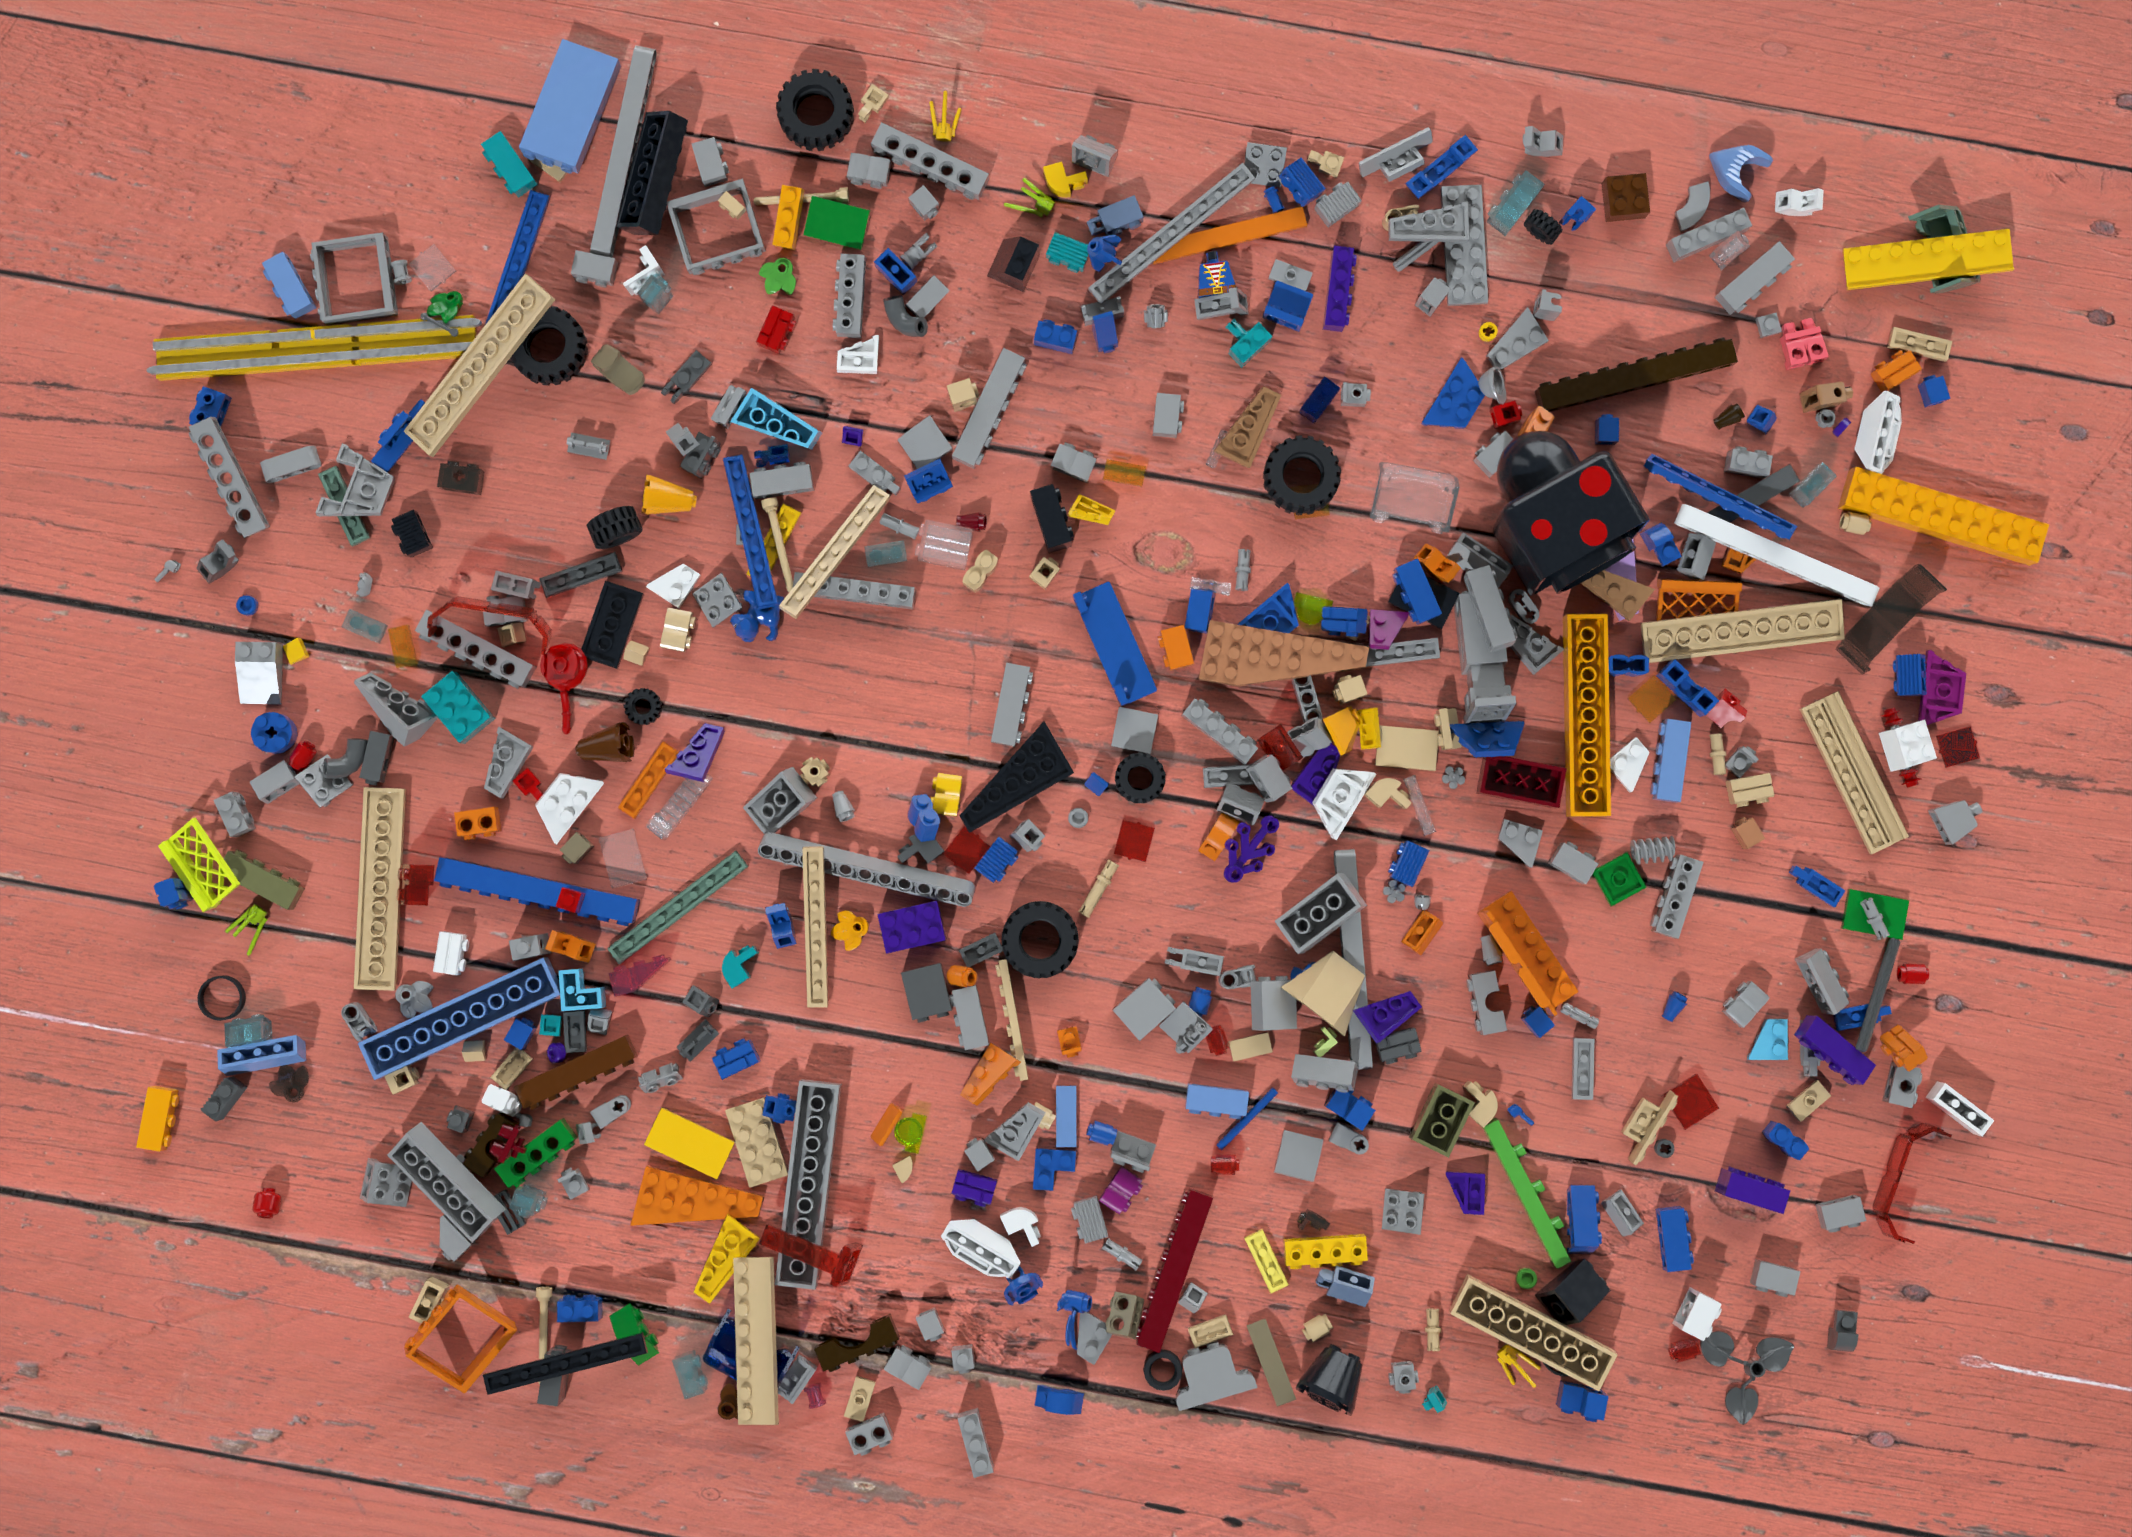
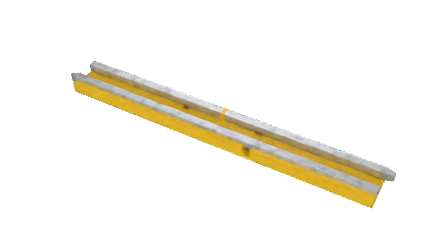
[146,315,482,381]

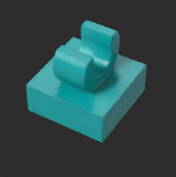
[1422,1385,1447,1413]

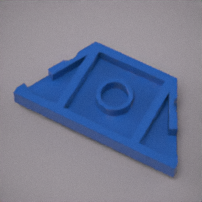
[1421,358,1485,429]
[1237,583,1299,633]
[1450,721,1525,757]

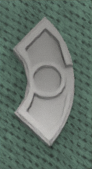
[1675,182,1710,232]

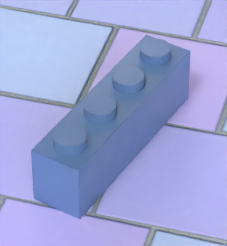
[1650,719,1691,803]
[217,1035,306,1076]

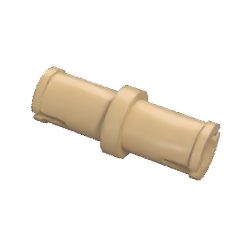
[1709,734,1727,775]
[1425,1308,1441,1351]

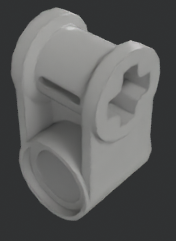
[1218,964,1256,989]
[341,1002,378,1042]
[590,1095,631,1129]
[1329,1122,1369,1154]

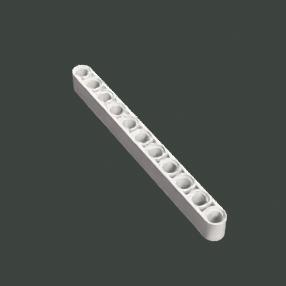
[1674,504,1880,607]

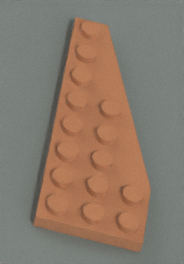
[1199,620,1369,687]

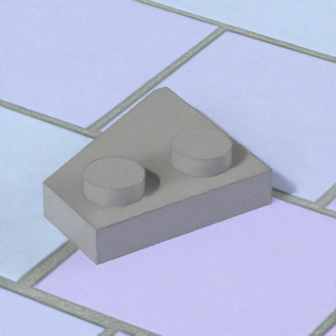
[1077,1312,1112,1365]

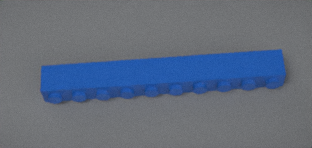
[434,857,640,926]

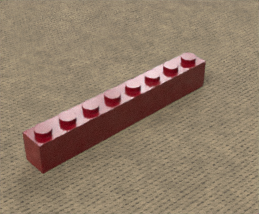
[1136,1188,1213,1353]

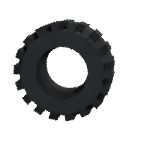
[586,506,643,549]
[1115,752,1166,804]

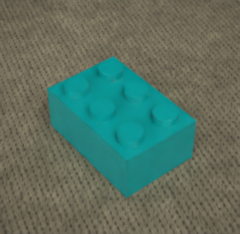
[421,671,496,744]

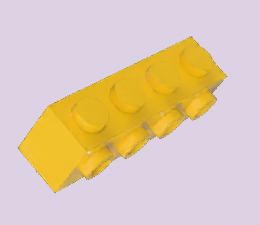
[1283,1234,1368,1269]

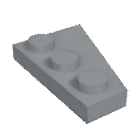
[1509,615,1564,675]
[484,726,533,799]

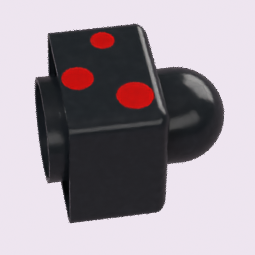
[1493,431,1650,596]

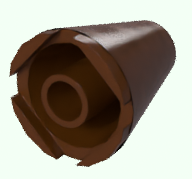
[575,722,635,762]

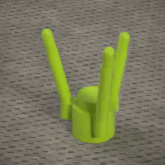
[1004,178,1055,218]
[225,904,268,956]

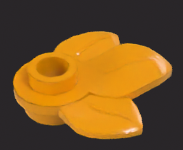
[830,910,869,951]

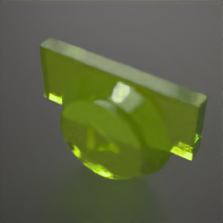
[1294,592,1333,625]
[894,1113,927,1154]

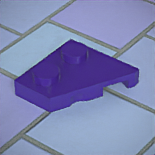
[1446,1171,1485,1215]

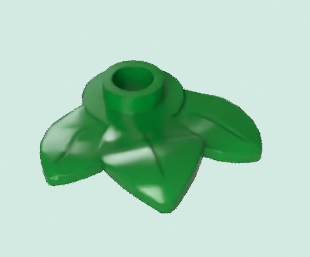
[427,291,463,323]

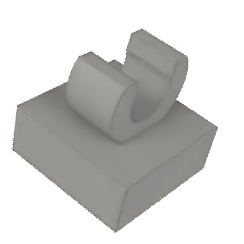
[576,1122,601,1144]

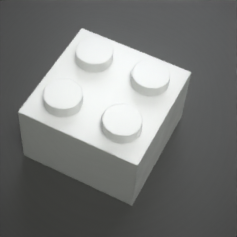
[1672,1287,1722,1341]

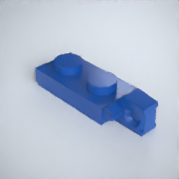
[1789,866,1845,908]
[1833,1003,1892,1031]

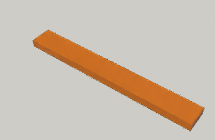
[1153,207,1307,265]

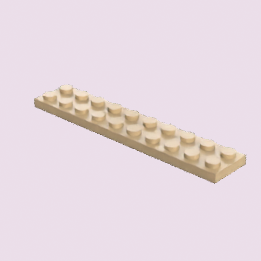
[404,274,556,457]
[1641,599,1845,663]
[354,787,406,991]

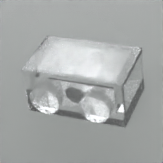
[1709,231,1750,271]

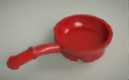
[540,643,588,735]

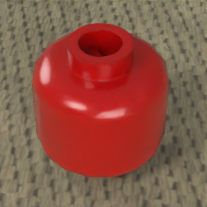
[252,1188,281,1219]

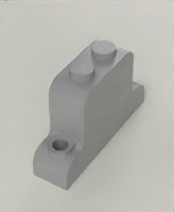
[1176,1341,1257,1411]

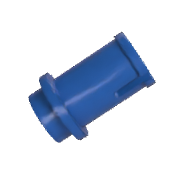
[1264,186,1285,213]

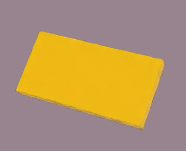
[644,1107,735,1179]

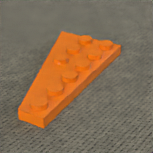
[630,1166,764,1226]

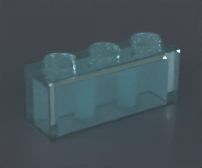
[1487,170,1545,236]

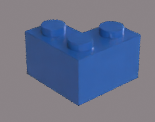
[1324,1088,1376,1131]
[1556,1380,1609,1422]

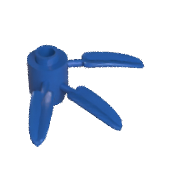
[1057,1290,1092,1350]

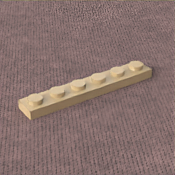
[996,959,1028,1081]

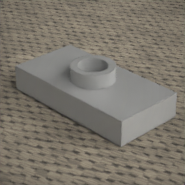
[1268,259,1313,291]

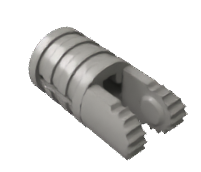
[900,233,937,270]

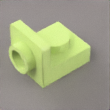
[1313,1027,1338,1057]

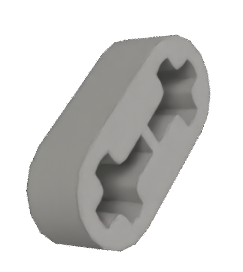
[1508,589,1539,624]

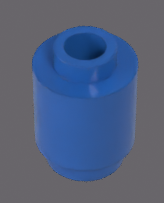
[1188,987,1212,1018]
[1086,1121,1117,1146]

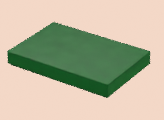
[803,196,871,250]
[1841,889,1909,940]

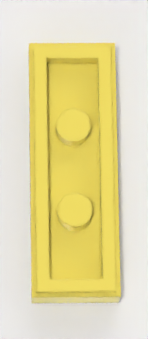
[1244,1229,1289,1293]

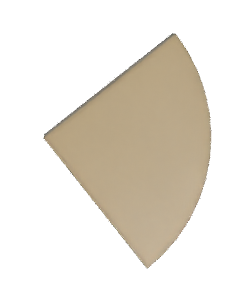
[892,1155,913,1183]

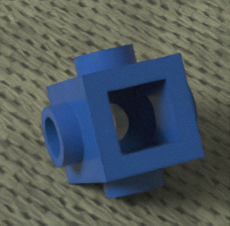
[762,1093,797,1124]

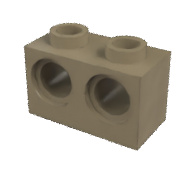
[1106,1292,1144,1340]

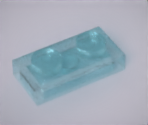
[865,540,908,567]
[341,609,388,644]

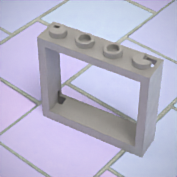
[667,178,766,275]
[310,232,398,325]

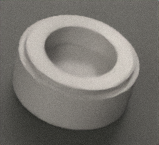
[1068,808,1088,828]

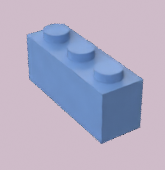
[262,251,317,319]
[1185,1083,1249,1119]

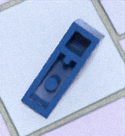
[1092,311,1118,353]

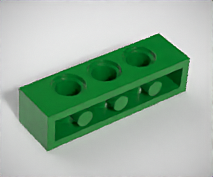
[494,1118,578,1188]

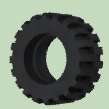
[776,69,854,151]
[510,306,588,386]
[1263,435,1341,515]
[1001,901,1079,979]

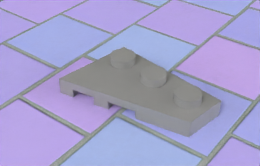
[1486,307,1549,370]
[984,1102,1046,1161]

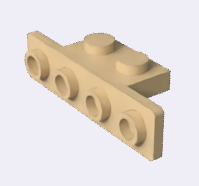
[1621,1090,1678,1165]

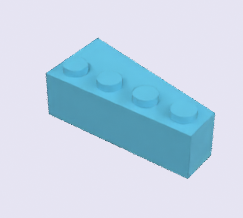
[730,388,822,450]

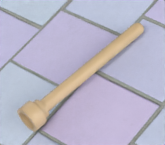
[753,187,849,205]
[761,497,793,592]
[536,1287,552,1385]

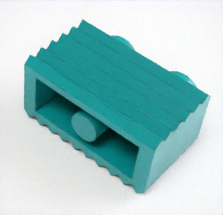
[1046,232,1089,273]

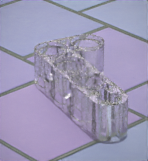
[645,774,713,840]

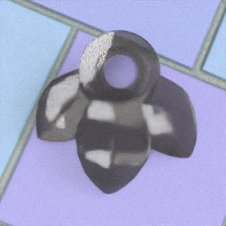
[269,1065,309,1103]

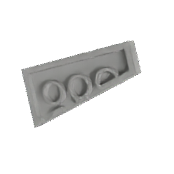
[1388,201,1469,242]

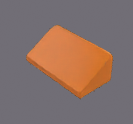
[1401,910,1443,956]
[871,1103,904,1146]

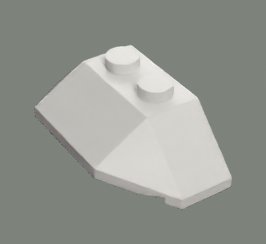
[1855,391,1902,474]
[941,1219,1021,1278]

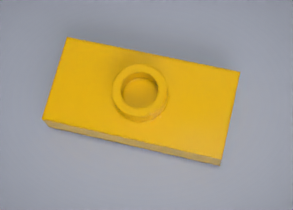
[1358,708,1381,750]

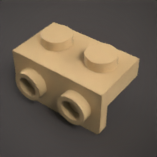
[1434,708,1462,750]

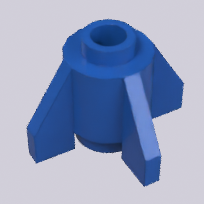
[1087,234,1122,272]

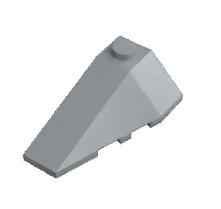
[354,673,438,747]

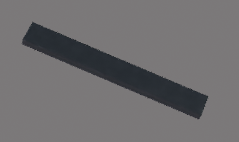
[483,1332,648,1395]

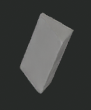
[1601,1189,1644,1236]

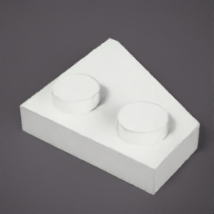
[837,335,879,374]
[646,564,701,608]

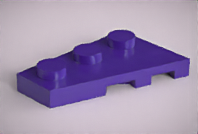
[1291,743,1341,806]

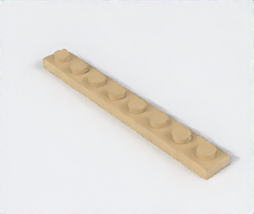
[779,485,890,619]
[802,846,828,1007]

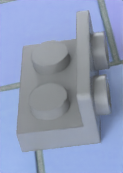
[711,385,747,429]

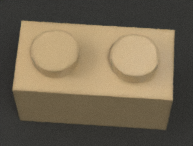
[718,191,746,219]

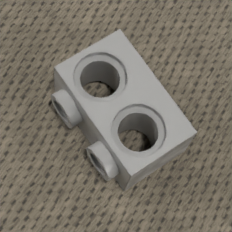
[845,1413,893,1456]

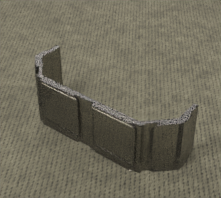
[1835,564,1947,674]

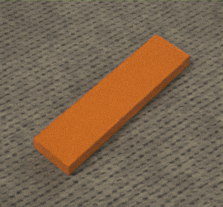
[618,741,679,819]

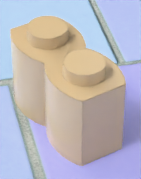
[963,550,998,593]
[660,608,696,652]

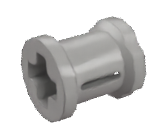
[390,260,412,285]

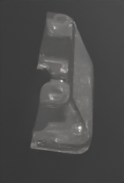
[1370,462,1460,534]

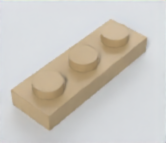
[1887,327,1952,362]

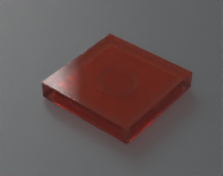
[1257,724,1303,771]
[1662,1074,1719,1130]

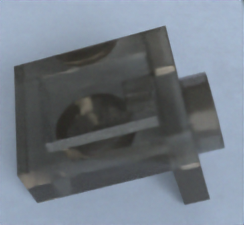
[1297,1208,1330,1231]

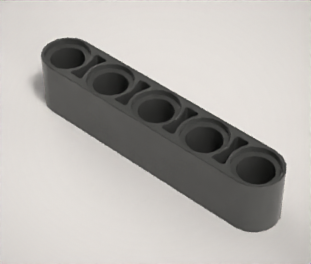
[1708,464,1800,523]

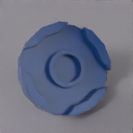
[1004,1266,1043,1306]

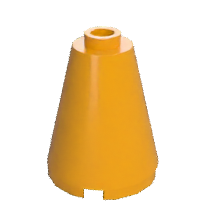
[641,474,697,515]

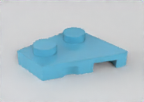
[1747,1019,1788,1060]

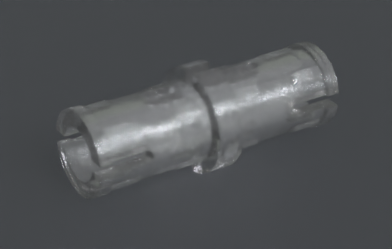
[1190,577,1231,596]

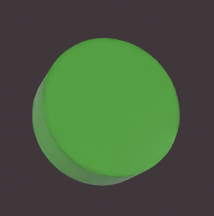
[1516,1268,1537,1289]

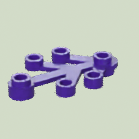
[1224,816,1279,883]

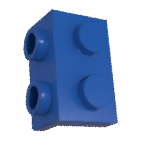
[904,459,953,503]

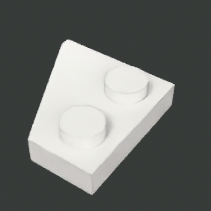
[1610,737,1650,793]

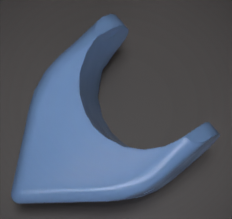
[1709,145,1773,202]

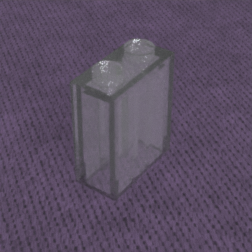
[915,520,973,571]

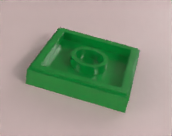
[1593,852,1647,907]

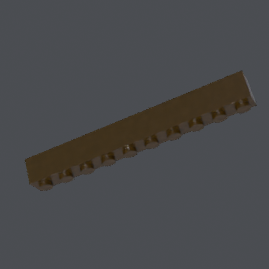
[1535,337,1738,412]

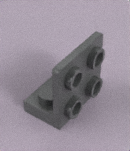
[680,432,721,479]

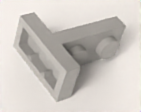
[1194,287,1249,320]

